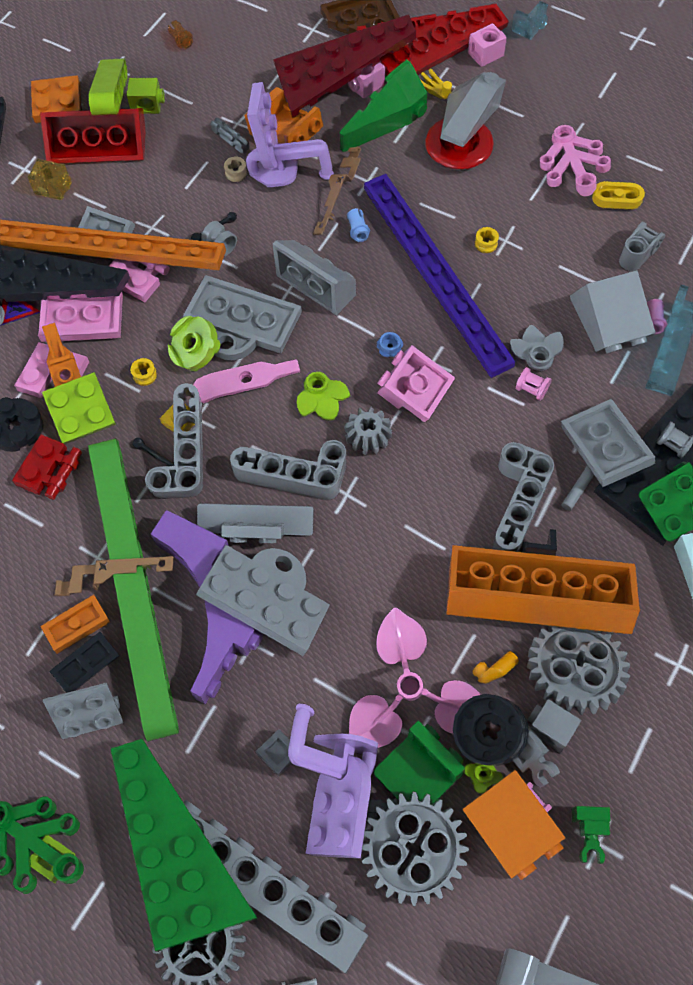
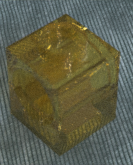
[28,159,71,200]

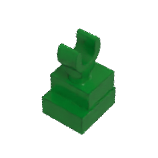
[571,806,611,864]

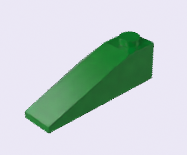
[340,59,428,152]

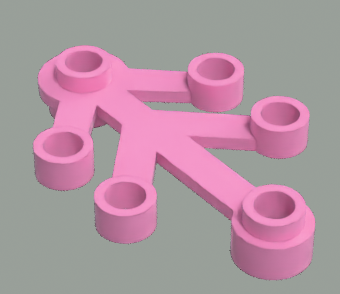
[540,125,611,196]

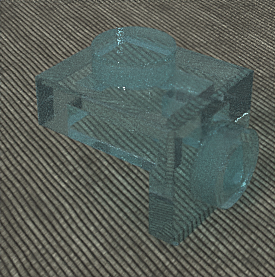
[512,1,548,40]

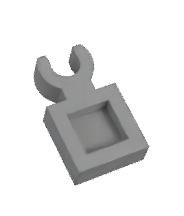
[513,725,560,788]

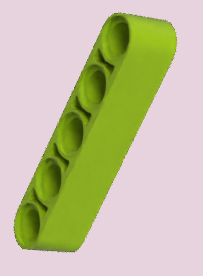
[89,58,128,116]

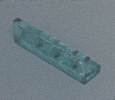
[645,285,693,396]

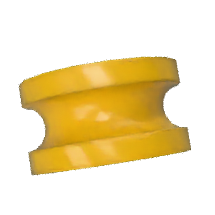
[475,227,499,253]
[130,358,157,386]

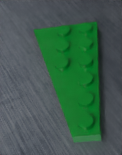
[111,739,258,952]

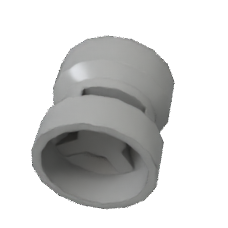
[201,221,237,256]

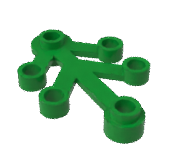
[0,796,84,894]

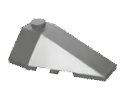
[440,72,506,147]

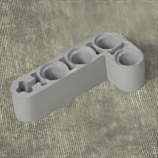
[145,383,203,498]
[230,440,347,500]
[492,442,554,552]
[495,948,599,985]

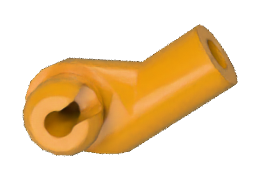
[472,651,519,684]

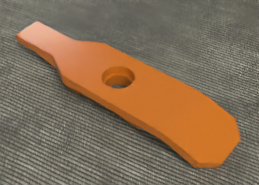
[42,322,81,387]

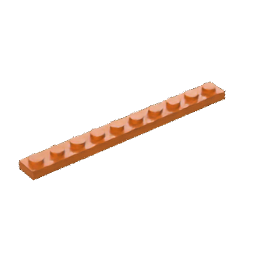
[0,220,226,270]

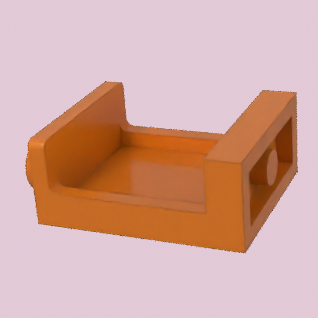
[244,87,323,144]
[462,770,566,880]

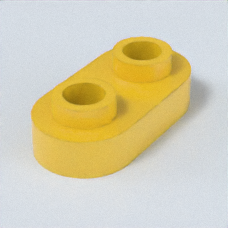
[592,181,645,209]

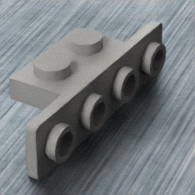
[197,503,314,543]

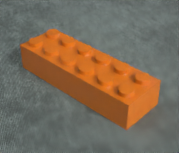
[446,545,640,634]

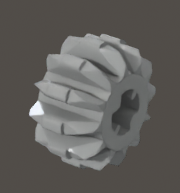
[344,406,392,455]

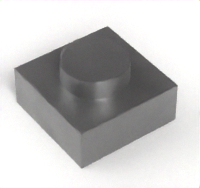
[256,729,292,777]

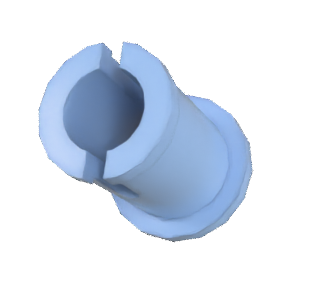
[347,208,370,242]

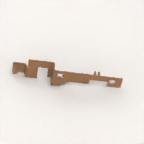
[313,147,361,235]
[54,556,174,596]

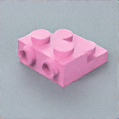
[377,345,455,422]

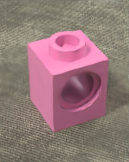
[468,23,507,67]
[348,62,385,98]

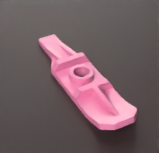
[193,359,300,403]

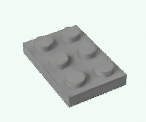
[561,399,655,487]

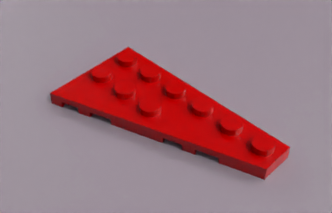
[356,4,509,76]

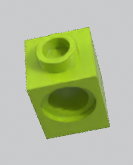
[127,78,165,114]

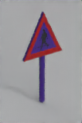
[0,298,40,326]

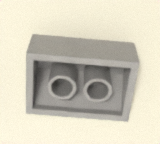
[273,240,356,316]

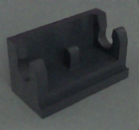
[49,632,119,693]

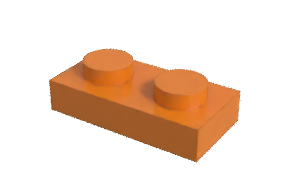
[40,595,110,654]

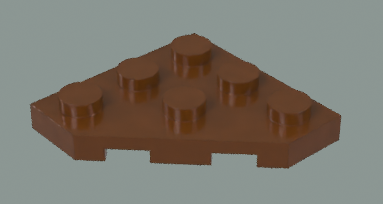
[320,0,400,34]

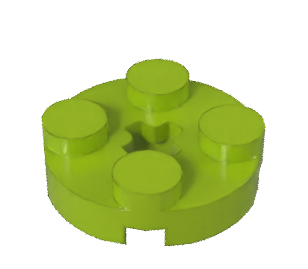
[168,316,220,372]

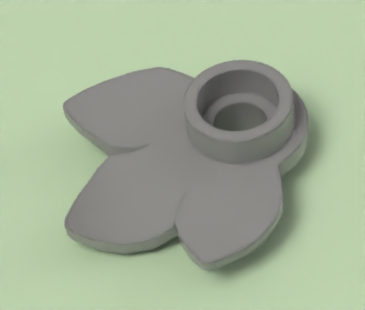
[510,325,564,371]

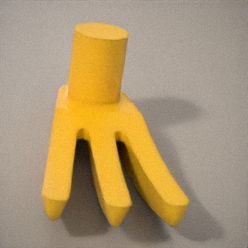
[420,69,452,99]

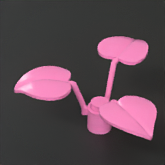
[349,608,481,748]

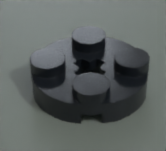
[0,397,44,452]

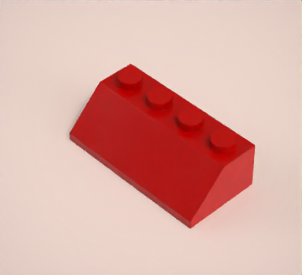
[40,108,146,164]

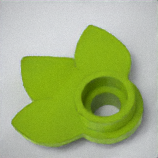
[297,372,350,420]

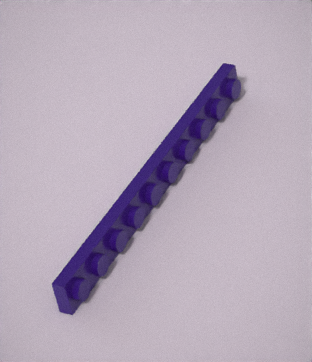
[364,174,515,378]

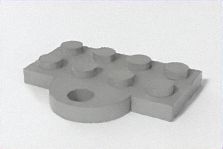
[183,275,302,360]
[196,545,330,656]

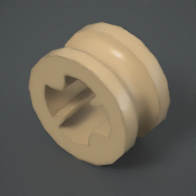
[224,157,247,182]

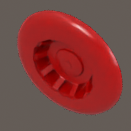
[425,119,494,169]

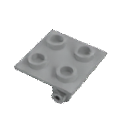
[43,683,124,739]

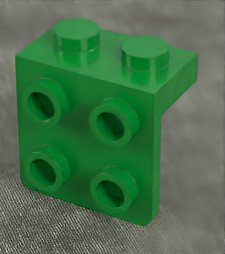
[638,461,693,542]
[374,720,465,818]

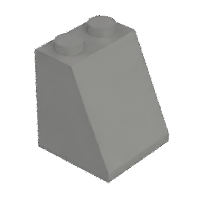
[570,270,656,354]

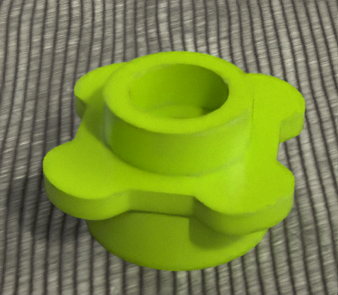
[464,763,503,794]

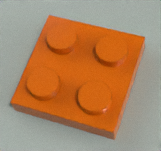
[31,75,82,123]

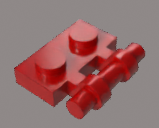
[12,435,83,500]

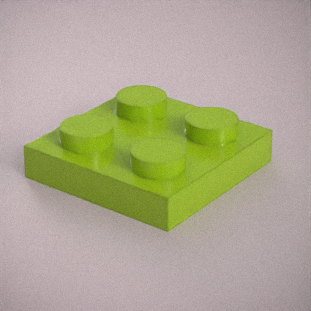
[42,372,116,444]

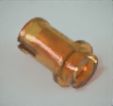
[168,20,193,49]

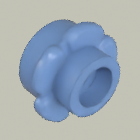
[377,332,403,357]

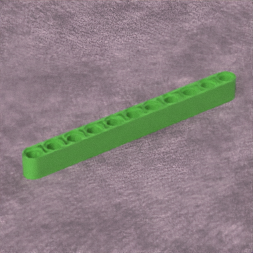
[88,438,179,742]

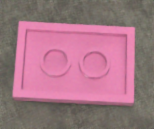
[38,292,123,342]

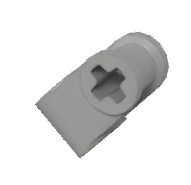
[619,221,665,271]

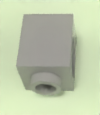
[528,699,582,753]

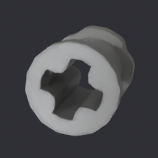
[656,422,693,458]

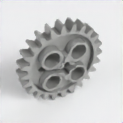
[527,626,630,715]
[361,791,469,906]

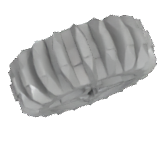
[152,924,246,985]

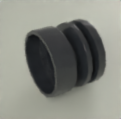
[453,694,529,766]

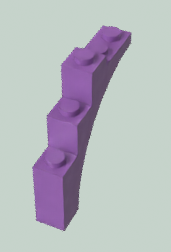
[151,510,263,704]

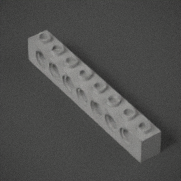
[124,800,368,974]

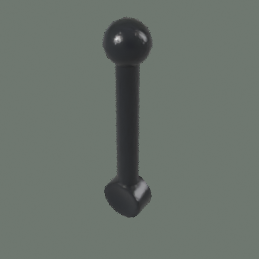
[191,212,237,241]
[133,438,174,466]

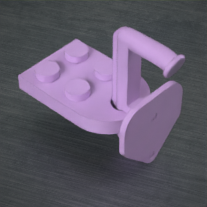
[246,82,334,187]
[288,703,378,859]

